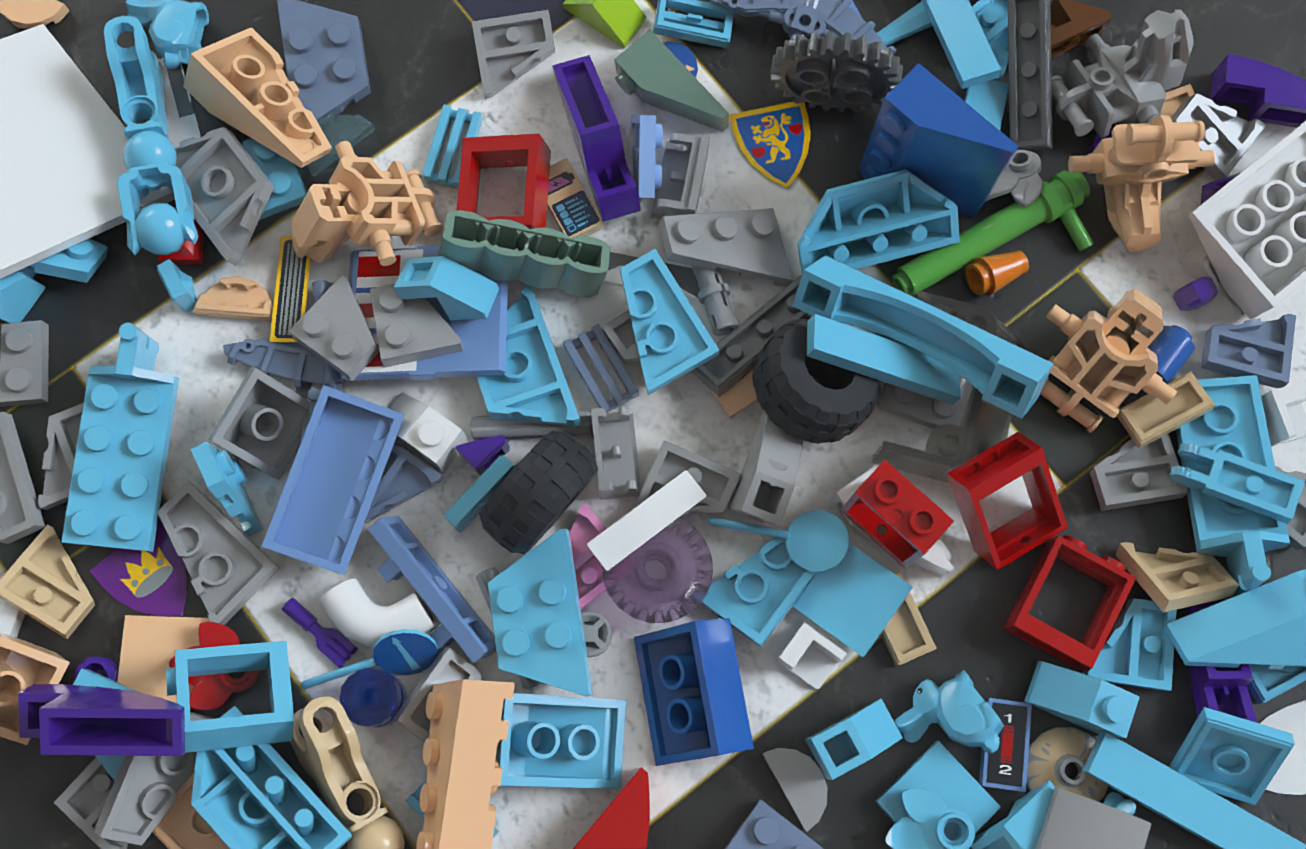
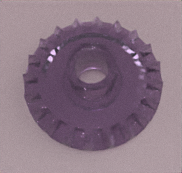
[602,517,713,624]

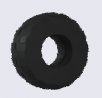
[752,318,881,444]
[479,430,599,554]

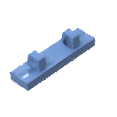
[368,516,496,663]

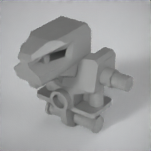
[1052,9,1194,138]

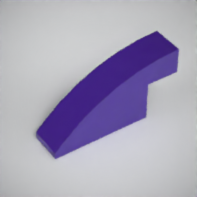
[552,55,641,222]
[18,684,185,756]

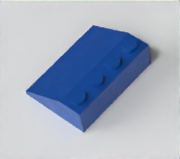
[858,63,1019,219]

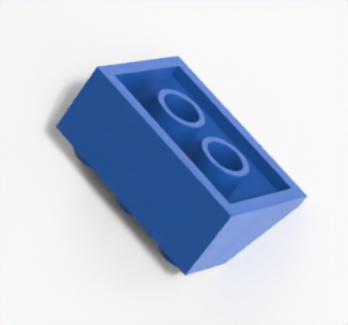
[634,618,754,766]

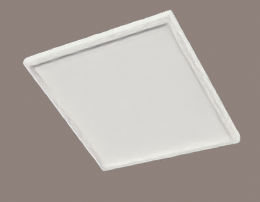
[0,24,175,279]

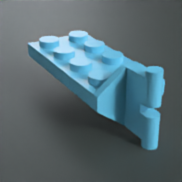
[61,323,179,552]
[1176,375,1290,597]

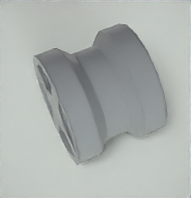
[581,612,612,657]

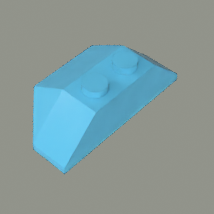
[797,169,960,274]
[191,706,352,849]

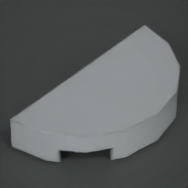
[761,748,828,833]

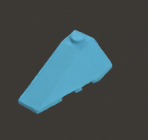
[1164,569,1306,670]

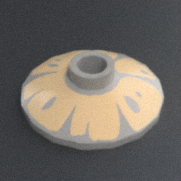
[1026,727,1108,802]

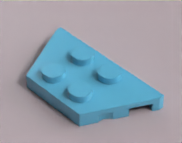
[476,286,581,427]
[488,528,593,697]

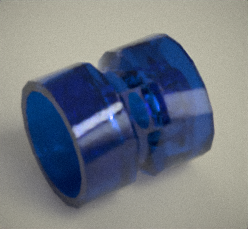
[339,668,408,728]

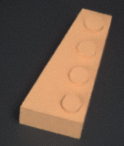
[416,679,515,849]

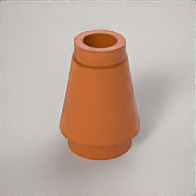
[965,250,1029,296]

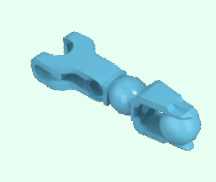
[104,16,198,255]

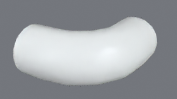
[319,578,437,648]

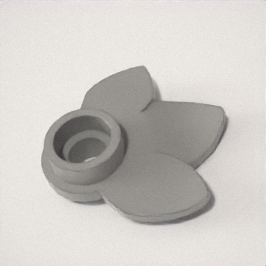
[986,150,1043,207]

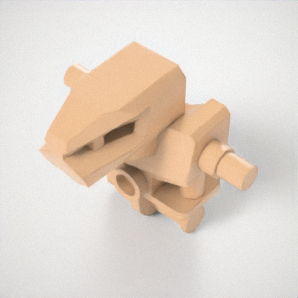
[1068,115,1215,253]
[291,141,443,266]
[1040,289,1177,433]

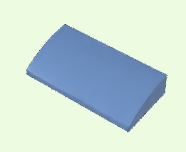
[261,385,405,575]

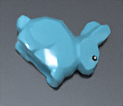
[126,0,209,69]
[895,670,1004,754]

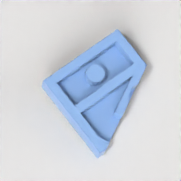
[631,114,663,198]

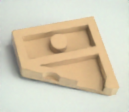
[0,524,95,639]
[1115,542,1239,613]

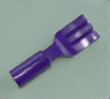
[281,598,358,668]

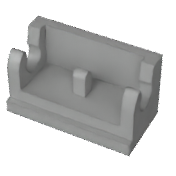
[651,133,710,219]
[591,407,641,499]

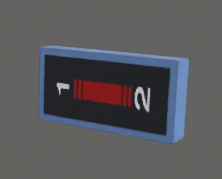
[979,698,1032,792]

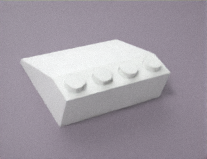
[1189,121,1306,320]

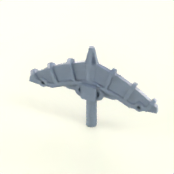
[710,0,896,56]
[223,280,348,391]

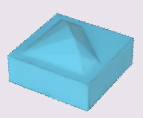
[157,259,196,312]

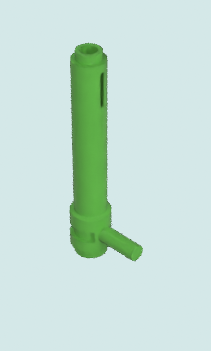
[892,170,1094,296]

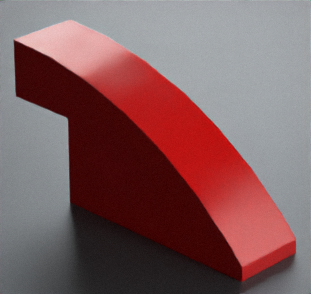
[573,767,650,849]

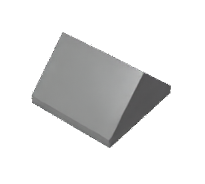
[208,367,310,480]

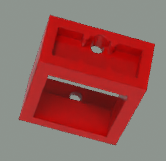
[456,133,551,229]
[946,432,1068,570]
[840,460,954,569]
[1003,535,1136,671]

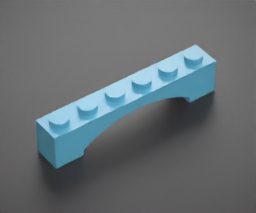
[792,255,1054,419]

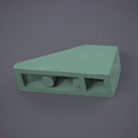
[614,29,729,132]

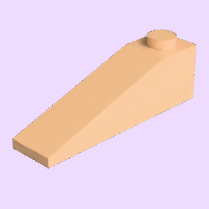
[183,27,332,168]

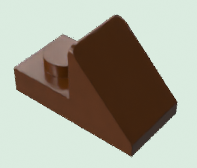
[1050,0,1113,60]

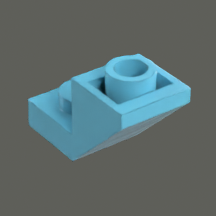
[394,256,499,321]
[971,780,1055,849]

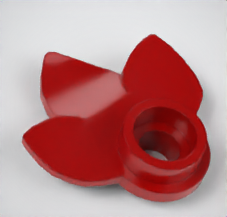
[169,622,259,710]

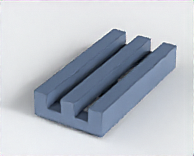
[563,324,639,413]

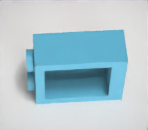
[166,641,294,753]

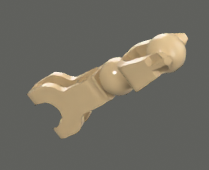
[290,696,405,849]

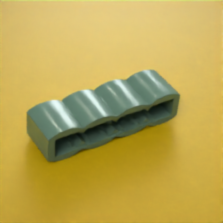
[438,210,611,297]

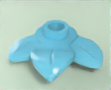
[885,788,975,849]

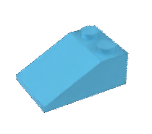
[496,693,626,789]

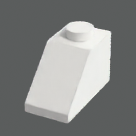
[390,393,468,473]

